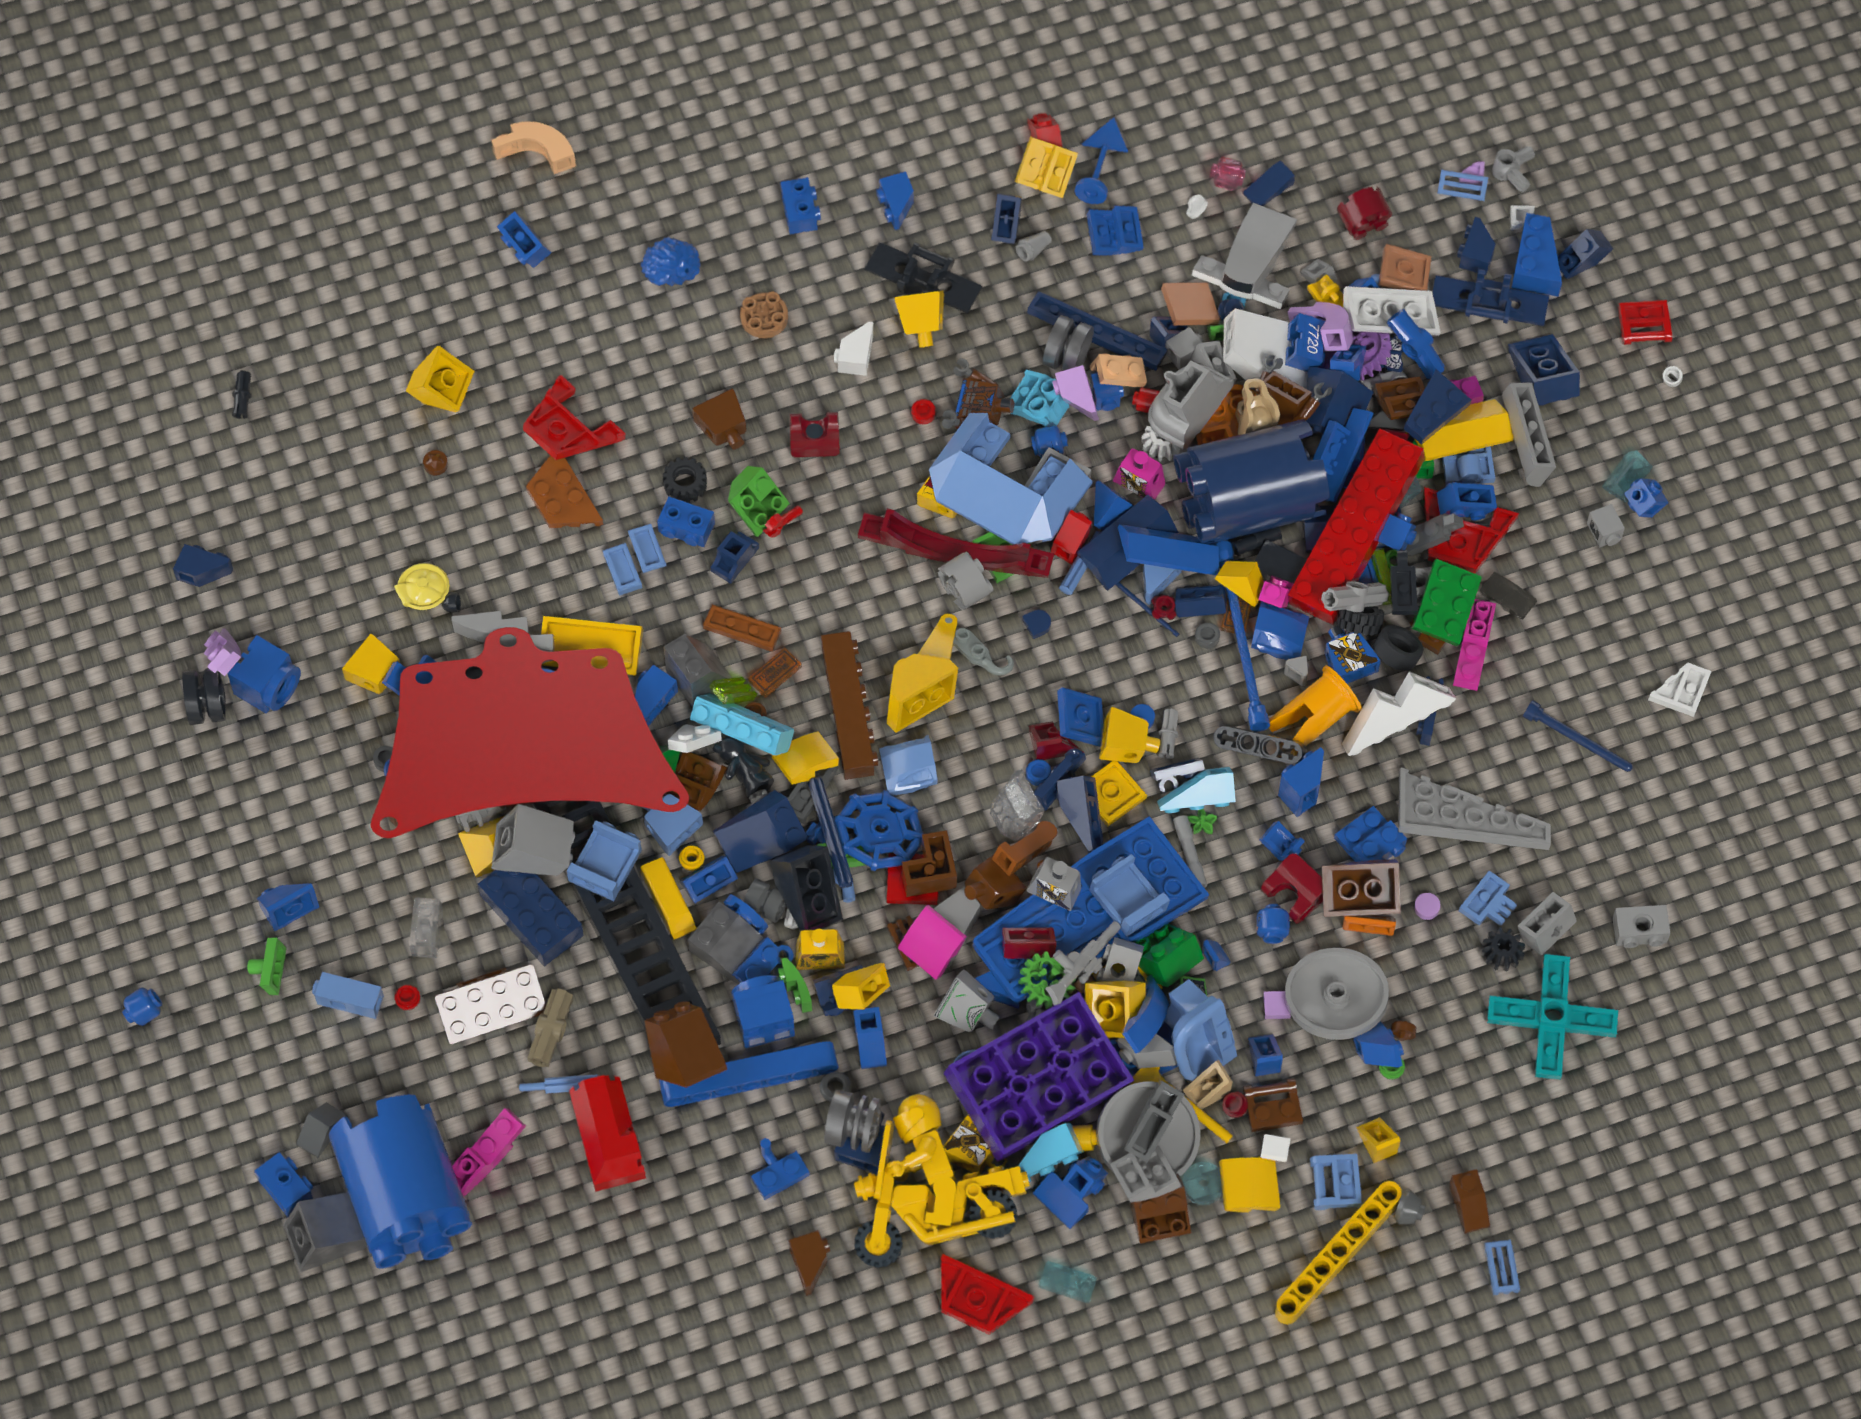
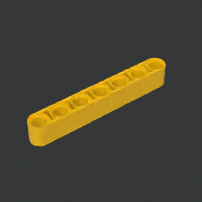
[1275,1181,1402,1325]

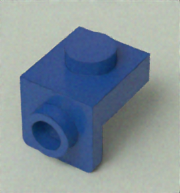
[1259,821,1305,861]

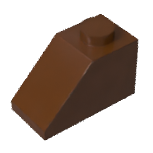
[1449,1169,1490,1234]
[788,1230,830,1296]

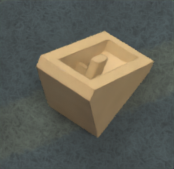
[1183,1060,1232,1110]

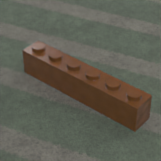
[821,631,878,780]

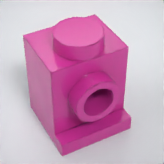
[1258,576,1294,608]

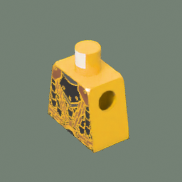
[796,929,845,970]

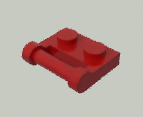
[1618,300,1672,345]

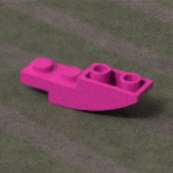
[1453,599,1496,691]
[452,1108,526,1197]

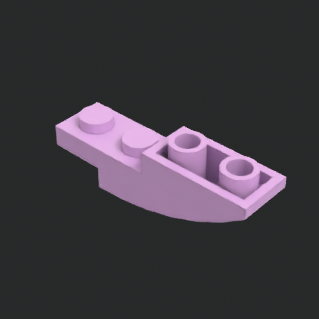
[204,628,241,676]

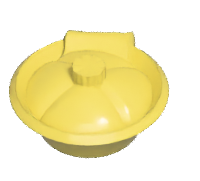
[394,563,449,610]

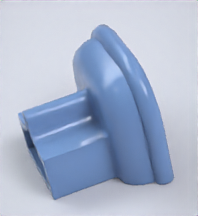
[1164,979,1237,1081]

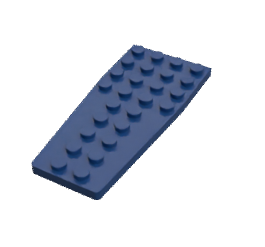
[972,816,1209,1002]

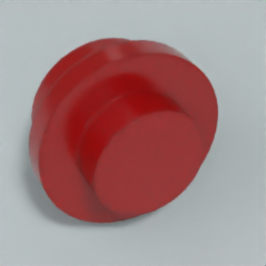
[395,985,421,1010]

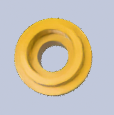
[679,846,705,870]

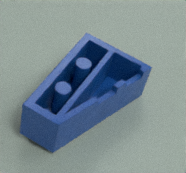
[1511,213,1562,297]

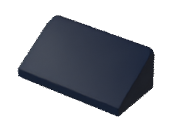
[1175,585,1226,618]

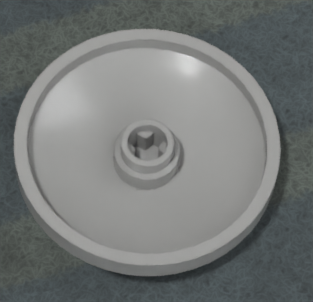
[1285,948,1389,1040]
[1096,1082,1200,1176]

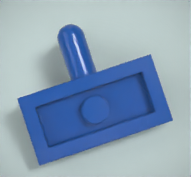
[751,1138,810,1201]

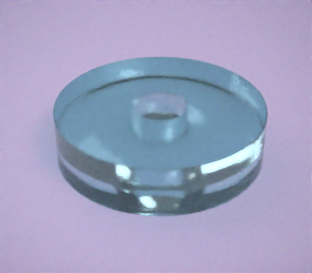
[1183,1162,1223,1205]

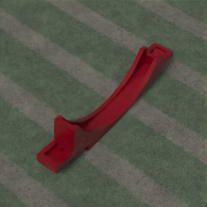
[858,508,1055,578]

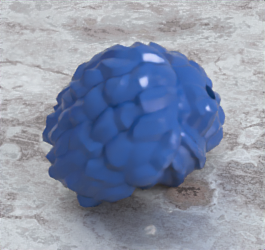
[641,237,700,286]

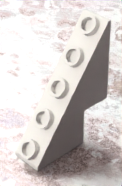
[1342,672,1456,756]

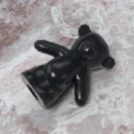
[712,736,774,798]

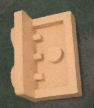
[1090,353,1147,387]

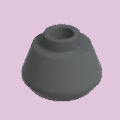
[1394,1190,1426,1225]

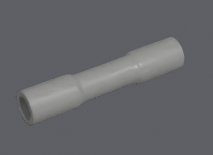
[1173,815,1207,888]

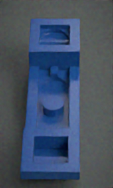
[1122,975,1169,1054]

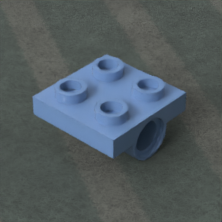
[1442,446,1495,484]

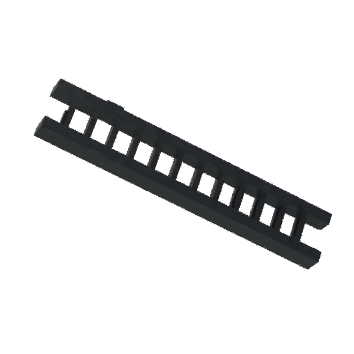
[529,801,721,1045]

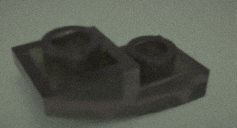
[1480,572,1537,620]

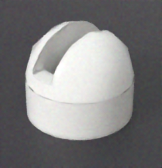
[1663,366,1683,387]

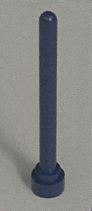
[1523,700,1633,772]

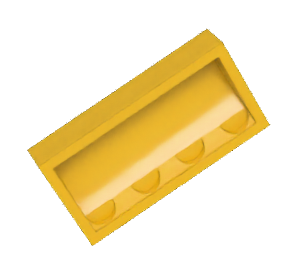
[541,616,644,676]

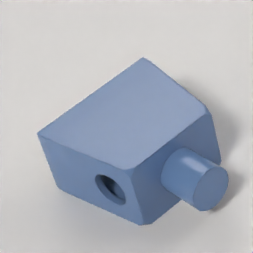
[643,794,703,856]

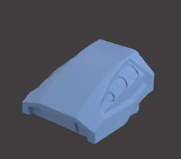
[879,735,937,796]

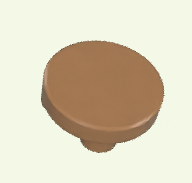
[740,292,788,338]

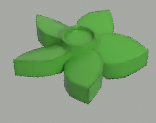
[1188,809,1217,834]

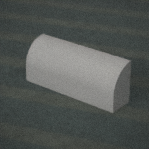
[1502,383,1556,487]

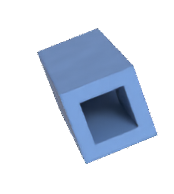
[312,972,384,1019]

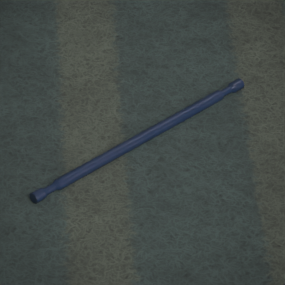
[1116,582,1180,637]

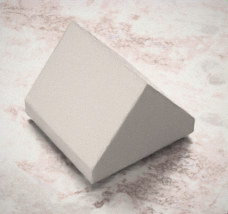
[1261,1134,1290,1162]

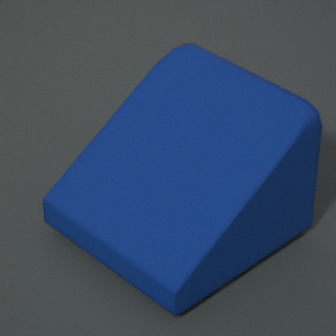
[1202,940,1231,972]

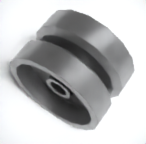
[1043,315,1094,371]

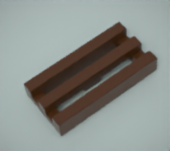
[887,915,919,971]

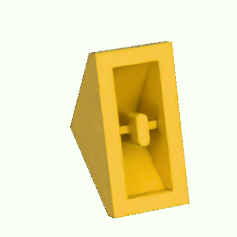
[1214,561,1264,608]
[1356,1117,1400,1163]

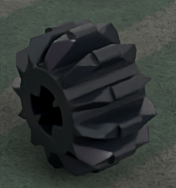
[1481,927,1525,972]

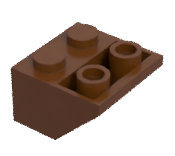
[1130,1173,1191,1244]

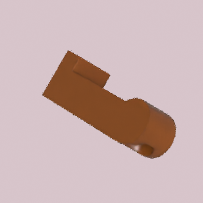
[992,821,1058,876]

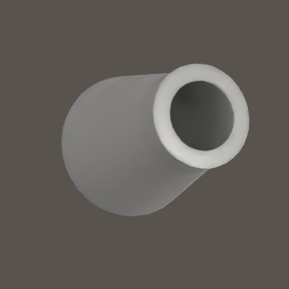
[1016,231,1052,262]

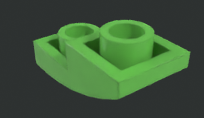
[778,958,812,1013]

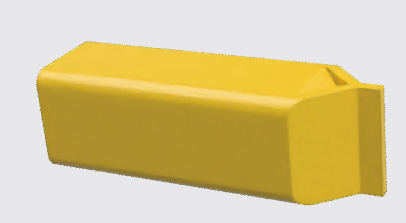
[640,857,697,940]

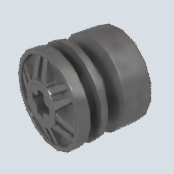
[824,1090,881,1153]

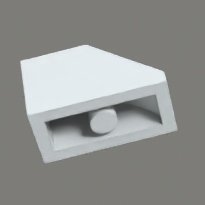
[834,322,874,376]

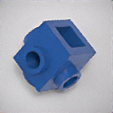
[1624,478,1669,518]
[1062,1156,1108,1199]

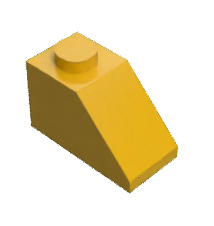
[832,963,890,1010]

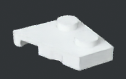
[1648,663,1711,717]
[668,724,722,753]

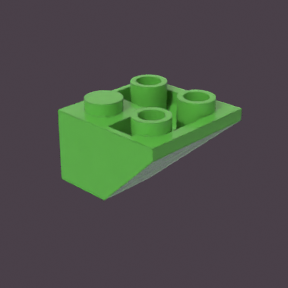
[728,466,790,537]

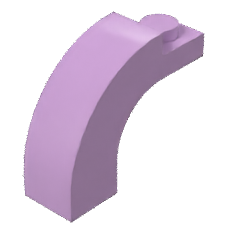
[1288,302,1353,351]

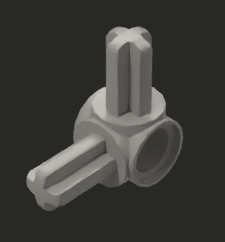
[1492,146,1535,192]

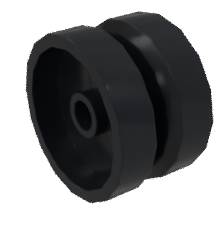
[182,668,226,726]

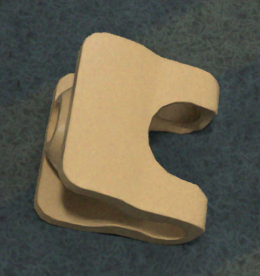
[1235,378,1280,435]

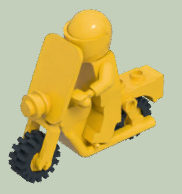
[854,1094,1030,1268]

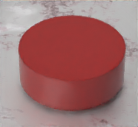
[911,399,936,425]

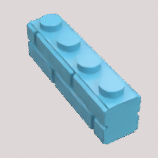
[690,693,794,756]

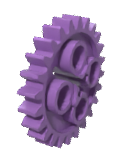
[1318,331,1392,381]

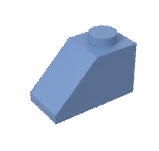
[1143,564,1182,605]

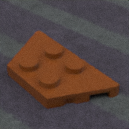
[526,455,603,528]

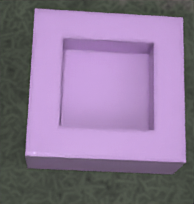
[1263,991,1291,1019]

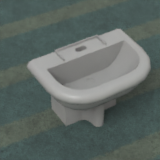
[1148,360,1234,450]

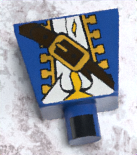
[1325,626,1381,684]

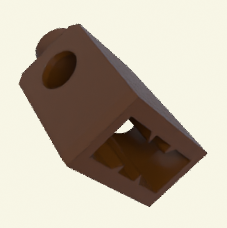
[692,388,746,450]
[964,855,1027,910]

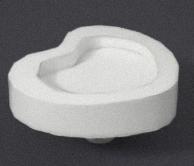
[1187,195,1208,219]

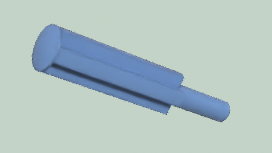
[1059,531,1101,595]
[519,1074,598,1094]

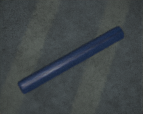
[808,777,853,888]

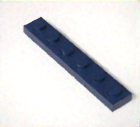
[1027,291,1168,371]

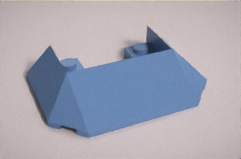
[929,413,1092,545]

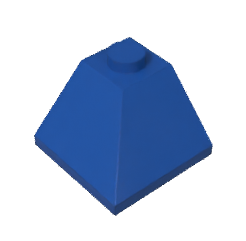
[257,883,319,931]

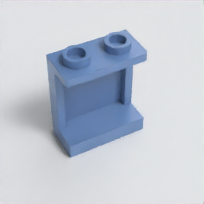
[567,821,642,901]
[1089,854,1170,937]

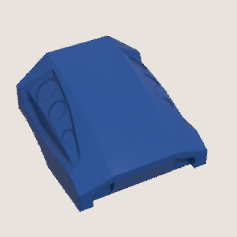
[1251,601,1309,660]

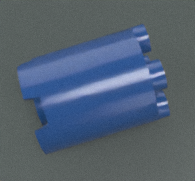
[329,1095,472,1269]

